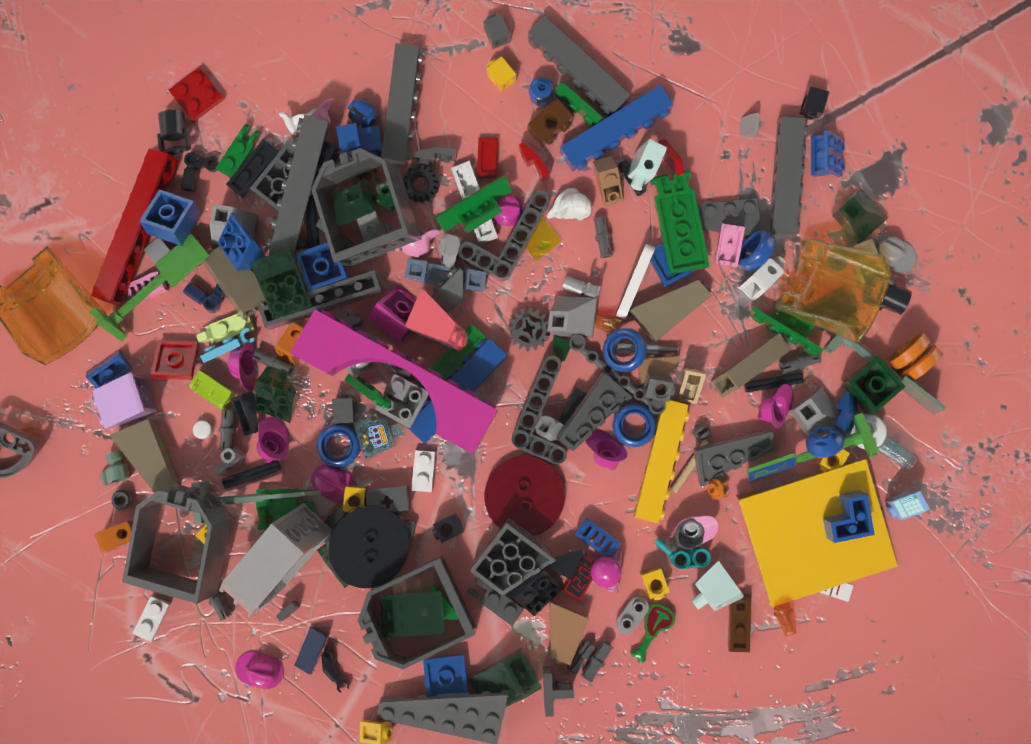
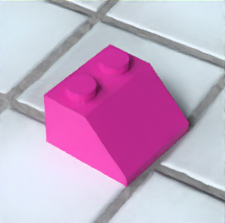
[369,285,416,343]

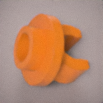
[708,479,729,500]

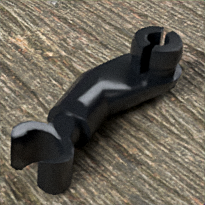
[321,650,350,693]

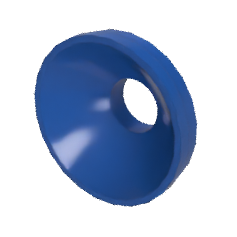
[806,426,845,458]

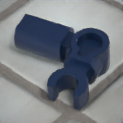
[183,282,226,313]

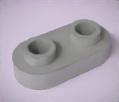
[616,596,649,634]

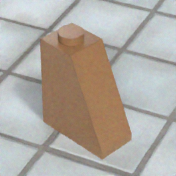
[549,601,589,666]

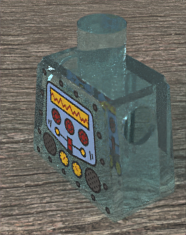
[354,419,405,460]

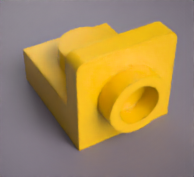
[360,720,393,744]

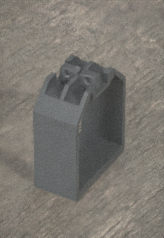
[311,148,422,267]
[122,485,231,604]
[358,555,477,669]

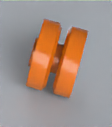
[888,332,943,381]

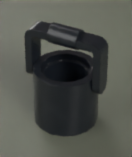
[157,110,191,156]
[862,274,912,315]

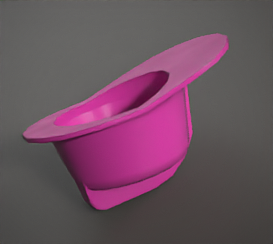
[492,194,526,226]
[228,343,256,391]
[758,384,793,428]
[257,417,289,463]
[585,429,628,471]
[311,464,357,504]
[235,652,284,689]

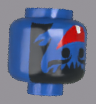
[529,77,555,106]
[348,99,378,128]

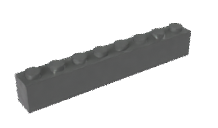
[261,115,329,279]

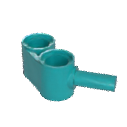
[654,537,711,569]

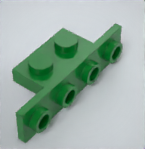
[435,176,512,232]
[750,304,824,356]

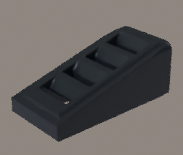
[231,391,258,435]

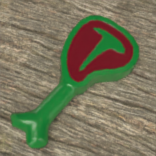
[630,603,675,663]

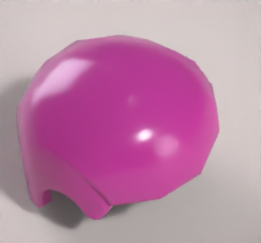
[591,555,622,588]

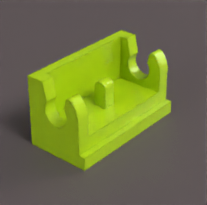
[189,370,237,410]

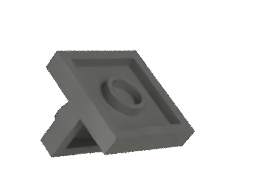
[543,666,574,717]

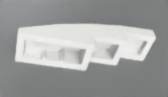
[451,161,498,245]

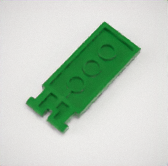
[650,170,710,275]

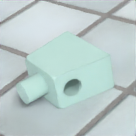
[627,139,667,190]
[691,561,744,611]

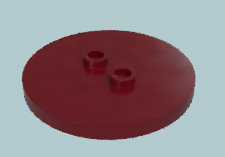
[484,456,565,536]

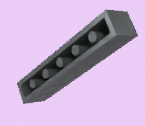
[528,15,631,115]
[381,43,423,166]
[769,116,808,239]
[259,270,383,330]

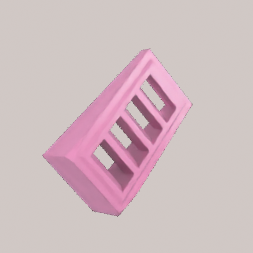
[127,271,168,301]

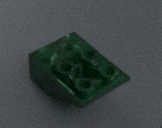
[250,247,312,320]
[380,591,445,637]
[468,648,542,707]

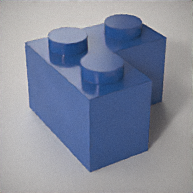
[336,123,383,157]
[823,490,875,543]

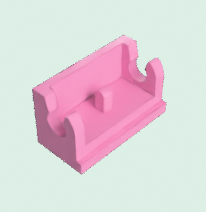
[715,223,745,267]

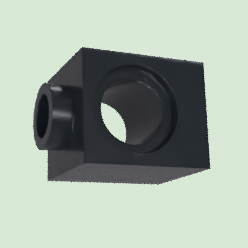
[799,86,829,120]
[432,513,464,543]

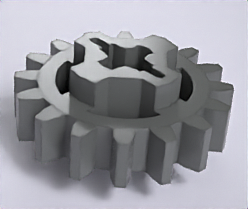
[507,308,550,352]

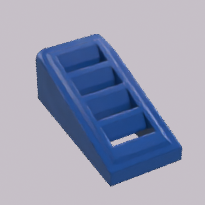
[575,518,622,557]

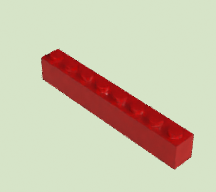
[91,148,179,307]

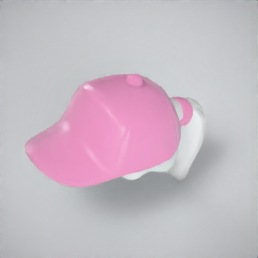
[279,99,335,135]

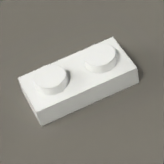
[411,450,436,492]
[133,595,171,642]

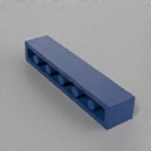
[560,85,673,172]
[407,338,507,444]

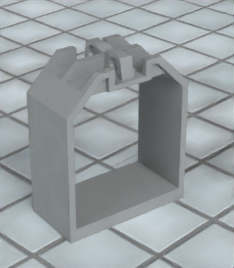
[219,503,332,619]

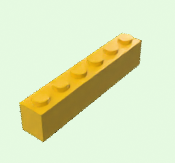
[633,400,690,524]

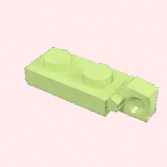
[196,313,255,344]

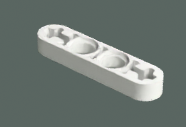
[616,244,655,320]

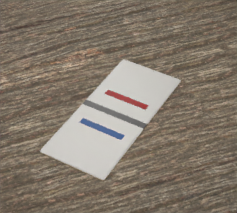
[820,583,853,602]

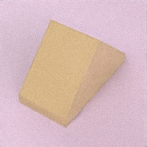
[677,368,706,404]

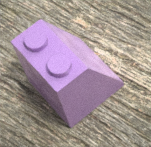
[92,372,157,429]

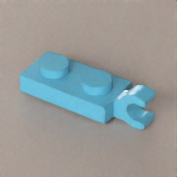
[200,328,255,363]

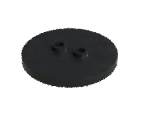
[327,505,409,588]

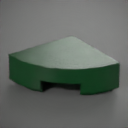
[552,335,570,362]

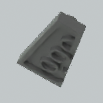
[697,198,761,236]
[694,429,775,487]

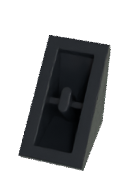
[547,549,587,580]

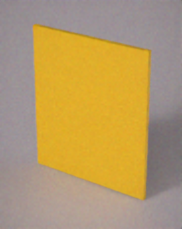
[738,459,898,607]

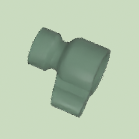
[100,451,130,486]

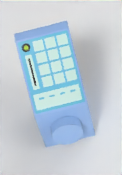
[885,490,930,520]

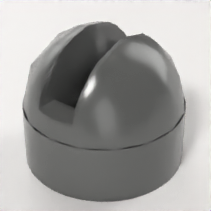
[693,424,710,440]

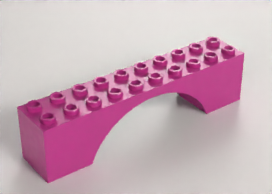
[290,309,498,455]

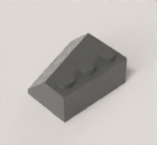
[250,141,321,211]
[470,518,556,596]

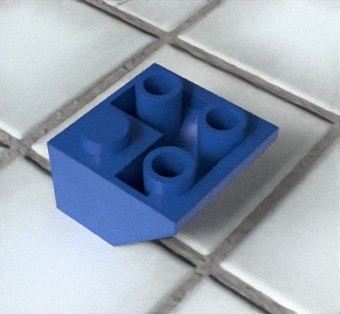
[218,213,264,271]

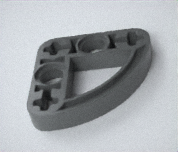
[0,422,40,478]

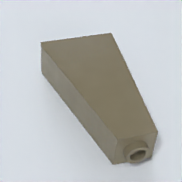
[203,246,277,320]
[629,280,712,343]
[711,334,791,398]
[110,419,180,493]

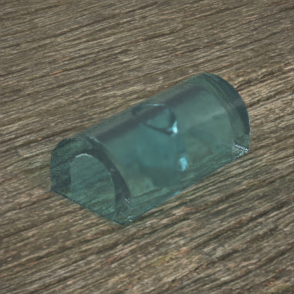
[878,437,918,471]

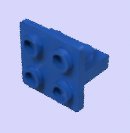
[811,129,845,177]

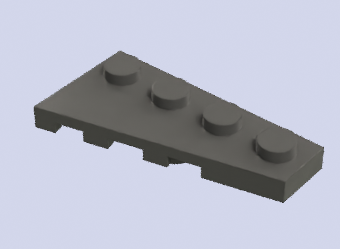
[556,373,632,451]

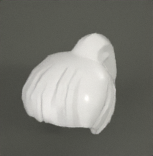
[547,188,593,221]

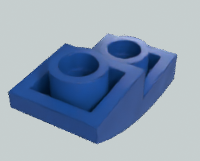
[833,391,857,438]

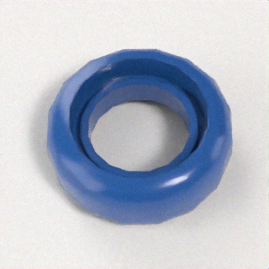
[738,230,776,271]
[603,328,647,372]
[612,403,657,448]
[316,424,361,468]

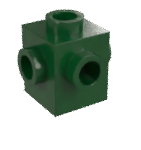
[375,180,396,212]

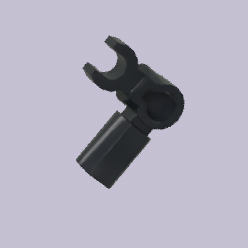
[181,152,218,192]

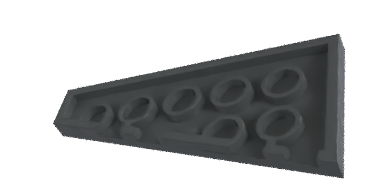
[377,690,509,744]

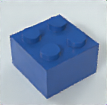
[139,189,201,246]
[296,242,349,291]

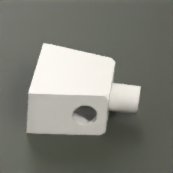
[739,256,785,301]

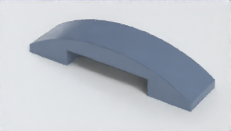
[404,258,487,292]

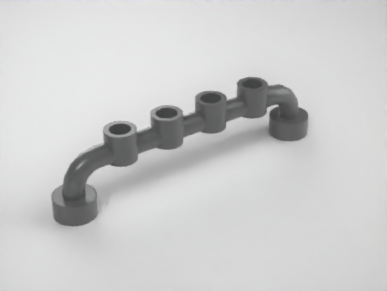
[569,334,666,415]

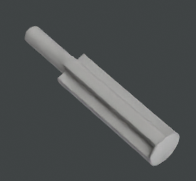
[616,341,678,355]

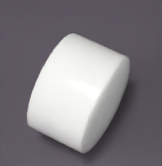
[193,421,213,439]

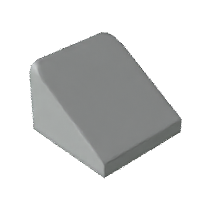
[740,113,760,138]

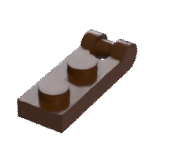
[728,594,751,653]

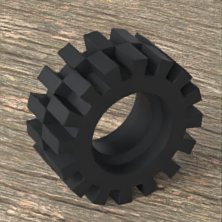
[403,165,439,203]

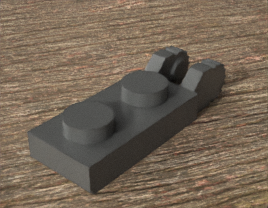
[467,577,524,626]

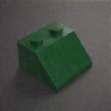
[841,356,905,414]

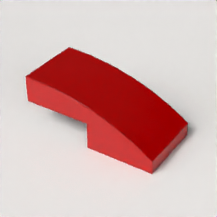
[519,143,550,182]

